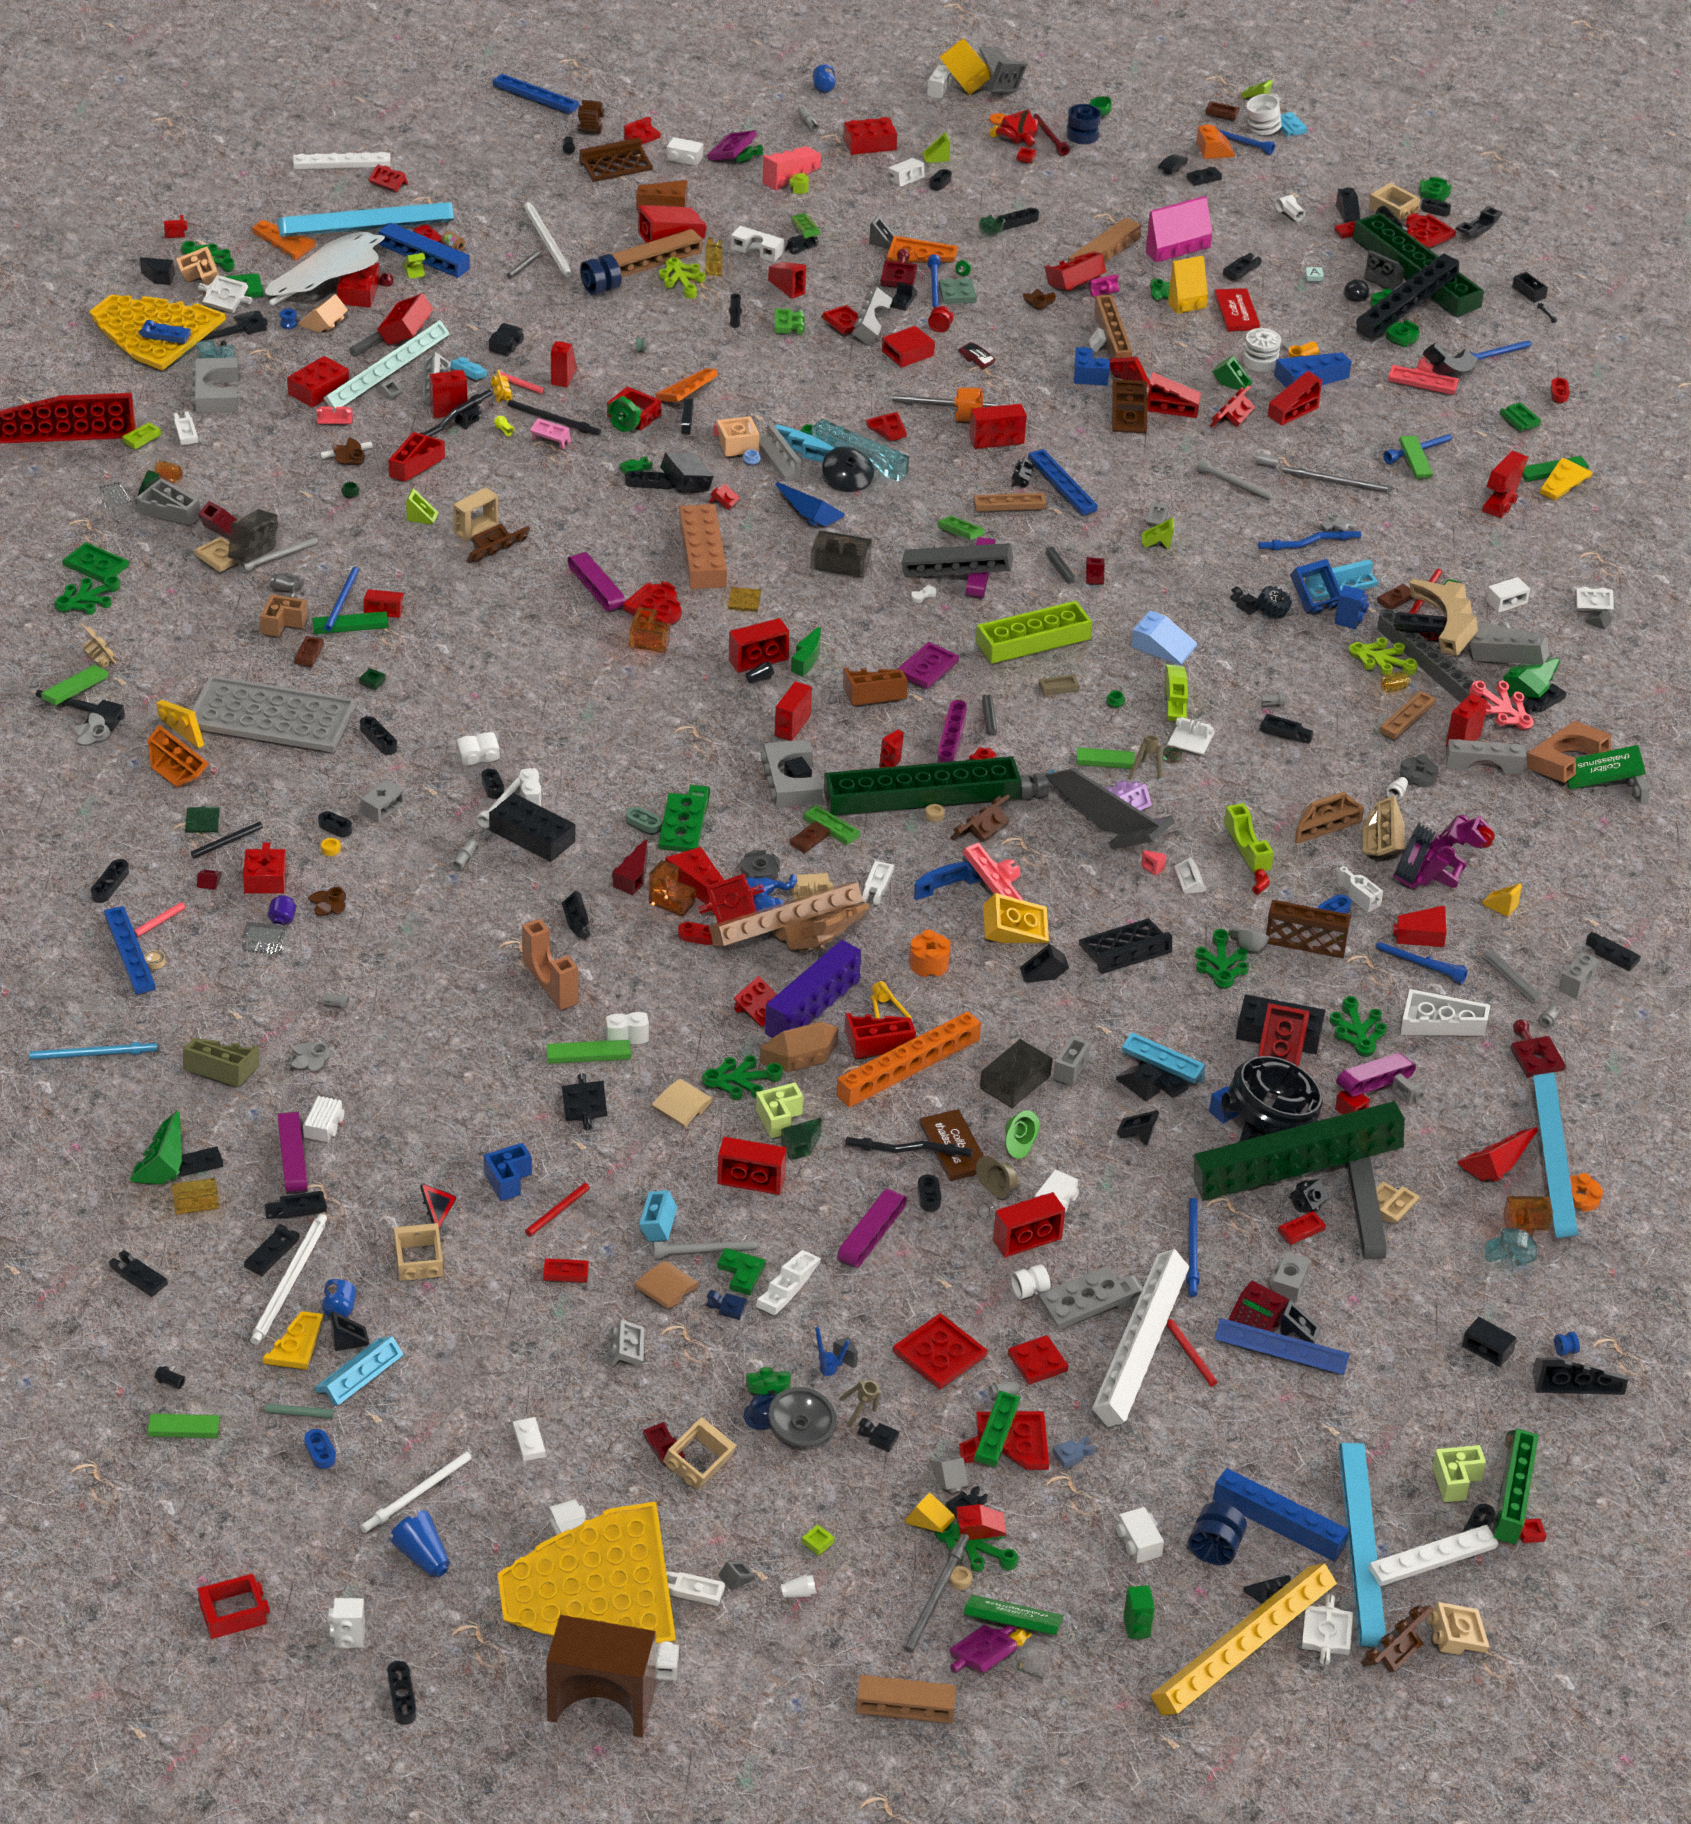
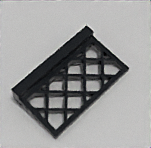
[1079,918,1172,974]

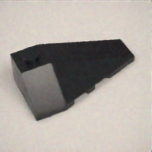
[1532,1358,1628,1395]

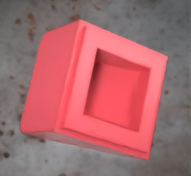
[1141,850,1167,876]

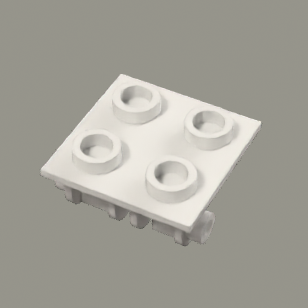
[1167,717,1215,755]

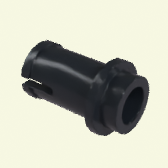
[562,136,575,154]
[155,1366,185,1389]

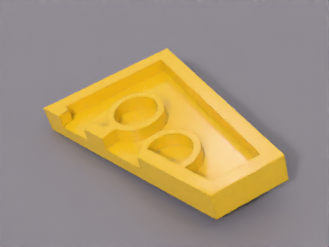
[1539,457,1593,501]
[156,700,204,748]

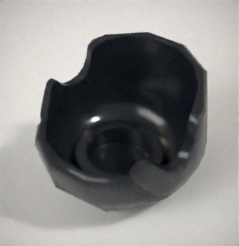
[1344,279,1369,301]

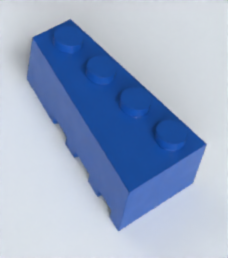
[1274,352,1352,388]

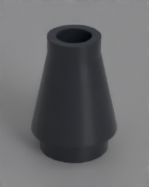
[745,661,774,683]

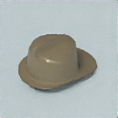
[976,1156,1020,1199]

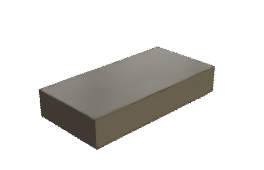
[1038,674,1080,696]

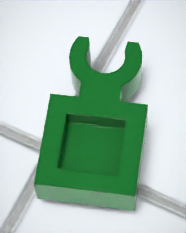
[736,144,764,162]
[619,457,652,475]

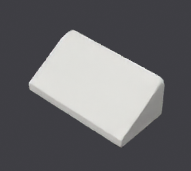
[1174,857,1206,894]

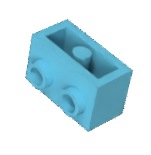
[639,1190,677,1242]

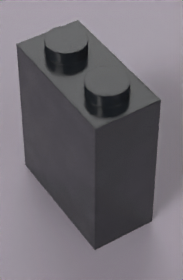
[660,452,714,491]

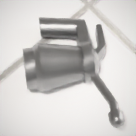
[270,572,304,598]

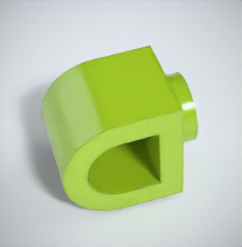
[789,173,809,194]

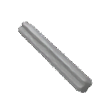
[1484,948,1541,1003]

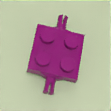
[949,1625,1018,1673]

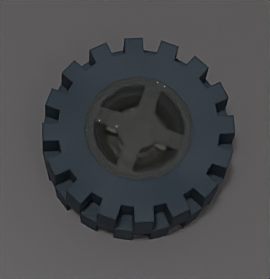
[1256,586,1292,619]

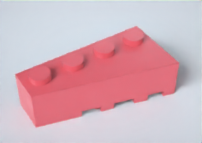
[762,146,821,191]

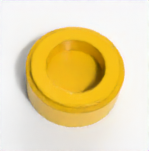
[321,838,341,856]

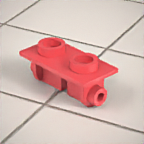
[317,406,353,425]

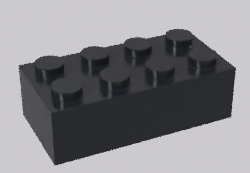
[489,793,575,862]
[1236,994,1326,1055]

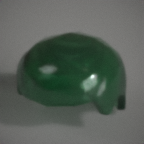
[979,215,1005,235]

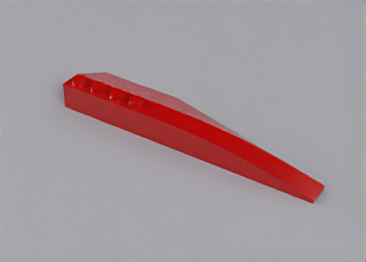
[0,393,136,444]

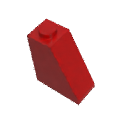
[768,262,806,299]
[551,341,577,387]
[1486,450,1528,493]
[1392,906,1447,947]

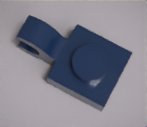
[706,1290,747,1320]

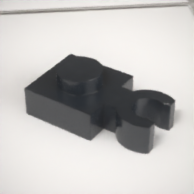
[946,1486,988,1519]

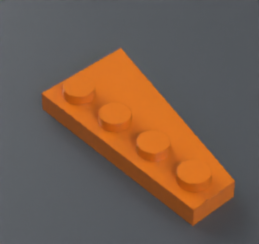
[252,220,315,261]
[887,236,958,262]
[655,368,718,402]

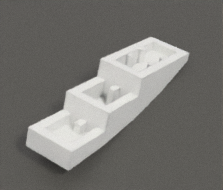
[756,1250,821,1315]

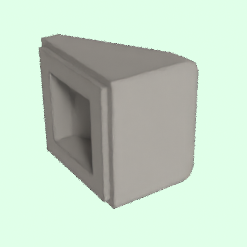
[377,378,403,400]

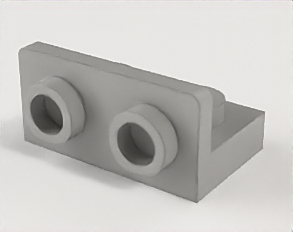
[608,1319,645,1366]

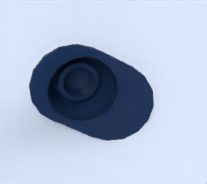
[743,1393,776,1430]

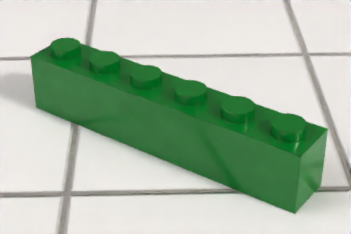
[1493,1428,1539,1545]

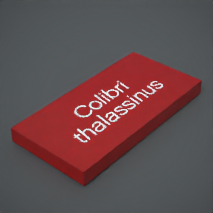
[1214,288,1260,332]

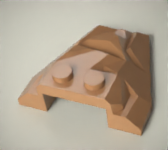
[772,903,869,952]

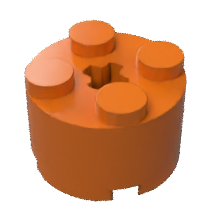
[954,387,983,422]
[909,929,951,977]

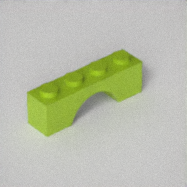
[1224,803,1274,873]

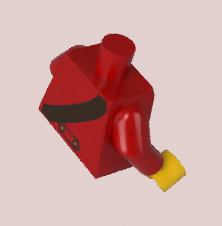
[989,109,1038,147]

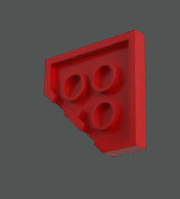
[976,1411,1049,1470]

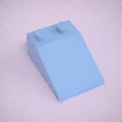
[1131,610,1197,666]

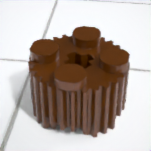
[577,99,605,133]

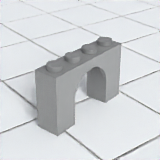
[192,357,239,413]
[761,740,823,808]

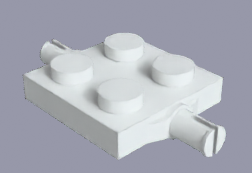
[198,275,252,314]
[1301,1595,1353,1665]

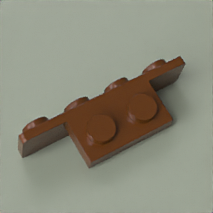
[466,523,530,563]
[950,795,1010,842]
[1360,1605,1433,1673]

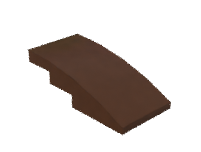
[1112,379,1148,433]

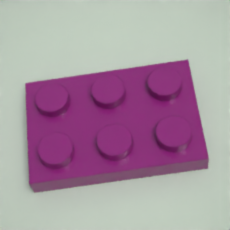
[707,130,757,161]
[897,641,959,689]

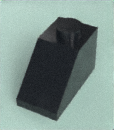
[1336,187,1361,223]
[140,257,175,285]
[1020,944,1069,983]
[1116,1063,1163,1102]

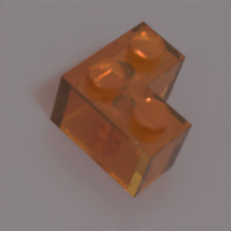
[629,607,670,653]
[649,860,696,917]
[1503,1196,1553,1245]

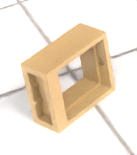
[1368,183,1420,222]
[453,487,499,541]
[394,1223,443,1281]
[663,1417,737,1490]

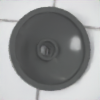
[768,1387,837,1447]

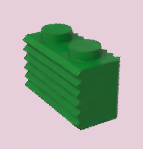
[1123,1585,1155,1639]

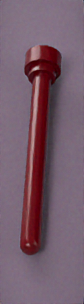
[1033,113,1070,156]

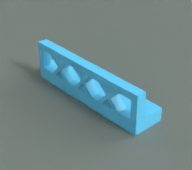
[1305,559,1379,601]
[1122,1032,1205,1084]
[314,1336,403,1406]

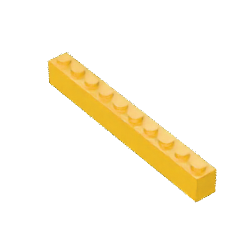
[1150,1563,1337,1716]

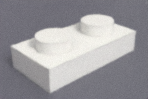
[513,1417,546,1462]

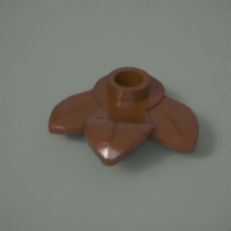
[1023,289,1056,309]
[332,437,365,464]
[308,887,346,916]

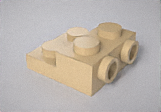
[1427,1602,1489,1655]

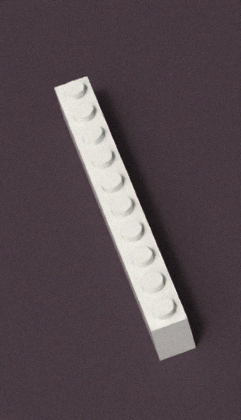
[1092,1249,1189,1427]

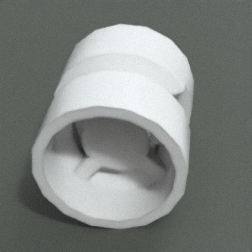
[1010,1264,1050,1300]

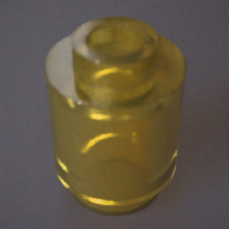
[1381,671,1410,693]

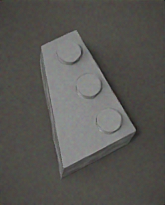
[136,478,201,525]

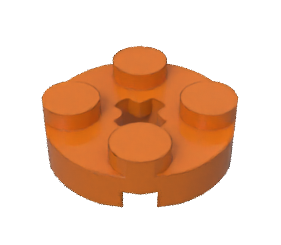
[1570,1173,1603,1212]

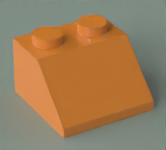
[1196,124,1235,159]

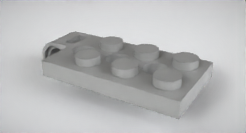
[1039,1266,1143,1330]

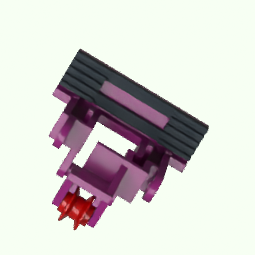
[1392,814,1495,890]

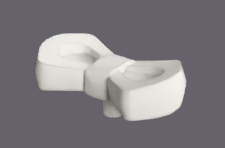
[911,585,936,603]

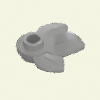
[1322,514,1357,532]
[74,713,110,746]
[291,1043,330,1072]

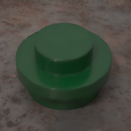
[341,482,359,498]

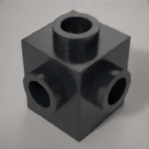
[1290,1179,1329,1213]

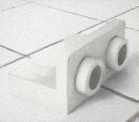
[1574,587,1614,612]

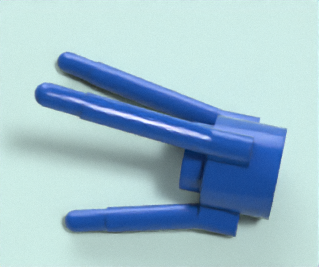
[815,1327,850,1376]

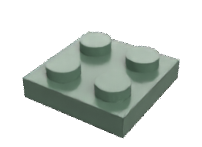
[939,278,977,304]

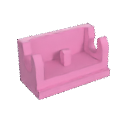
[530,418,571,449]

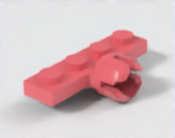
[1388,357,1459,395]
[962,842,1024,901]

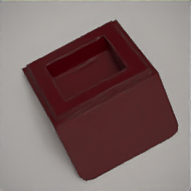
[197,869,222,890]

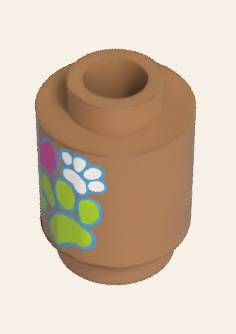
[441,231,465,251]

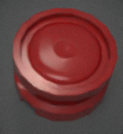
[928,306,954,333]

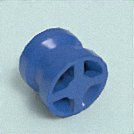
[280,308,297,329]
[1554,1331,1580,1356]

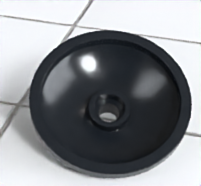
[822,447,874,492]

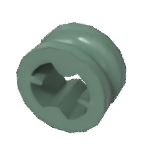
[636,337,645,352]

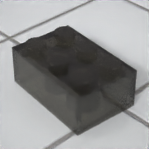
[228,509,278,563]
[810,530,872,578]
[980,1039,1053,1109]

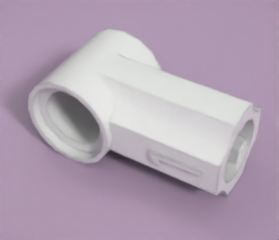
[1275,195,1306,222]

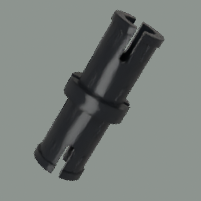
[729,294,742,328]

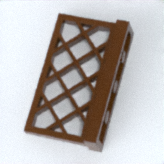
[579,138,653,182]
[1266,900,1351,959]

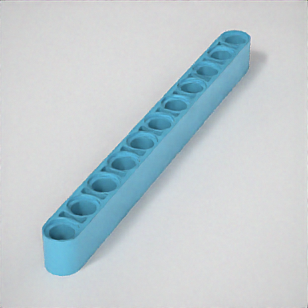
[277,202,454,237]
[1533,1072,1578,1239]
[1339,1442,1386,1647]

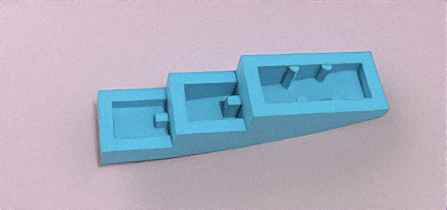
[775,424,835,462]

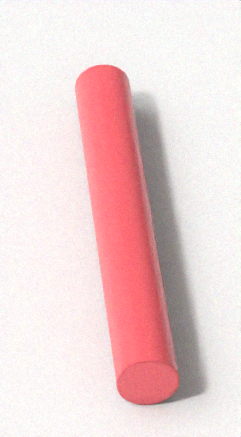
[500,372,543,394]
[134,902,185,938]

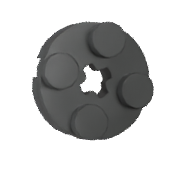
[1400,754,1439,787]
[740,850,780,880]

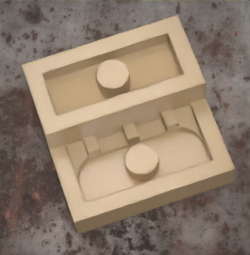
[652,1079,713,1128]
[1376,1181,1420,1223]

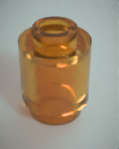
[155,461,183,483]

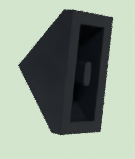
[330,1311,370,1351]

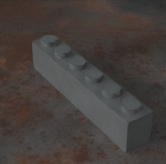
[901,543,1014,577]

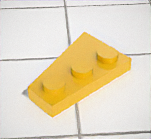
[263,1311,324,1370]

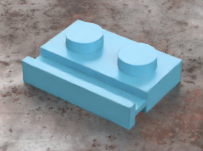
[1280,112,1308,137]

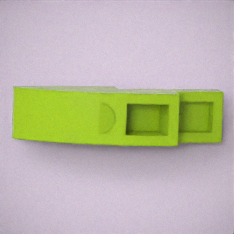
[1165,664,1188,722]

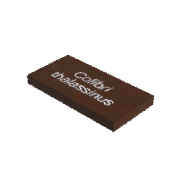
[919,1109,984,1181]

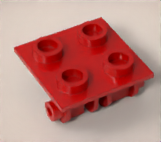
[733,976,777,1027]

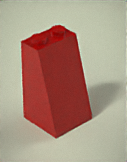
[638,205,707,243]

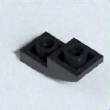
[1158,154,1188,174]

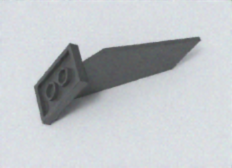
[979,47,1028,92]
[1045,768,1175,849]

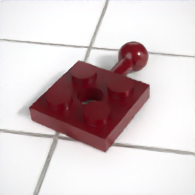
[880,248,918,287]
[1510,1019,1566,1078]

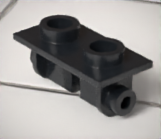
[784,234,819,254]
[1011,455,1034,488]

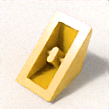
[1482,883,1522,917]
[905,1492,955,1533]

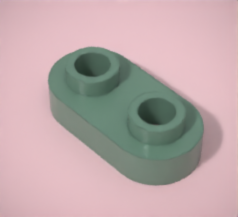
[626,807,661,834]

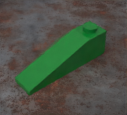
[1503,657,1560,698]
[130,1111,182,1185]

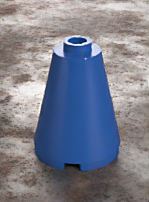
[389,1510,450,1577]

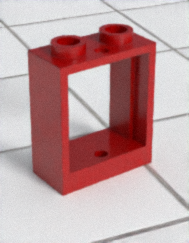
[607,386,662,431]
[197,1573,270,1639]

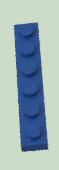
[493,73,579,114]
[1028,449,1098,515]
[104,906,155,995]
[1215,1318,1350,1375]

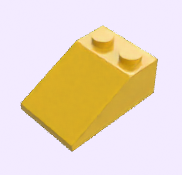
[939,37,992,95]
[1168,256,1208,314]
[983,893,1049,943]

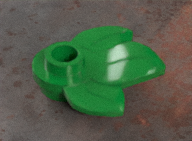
[1150,278,1170,301]

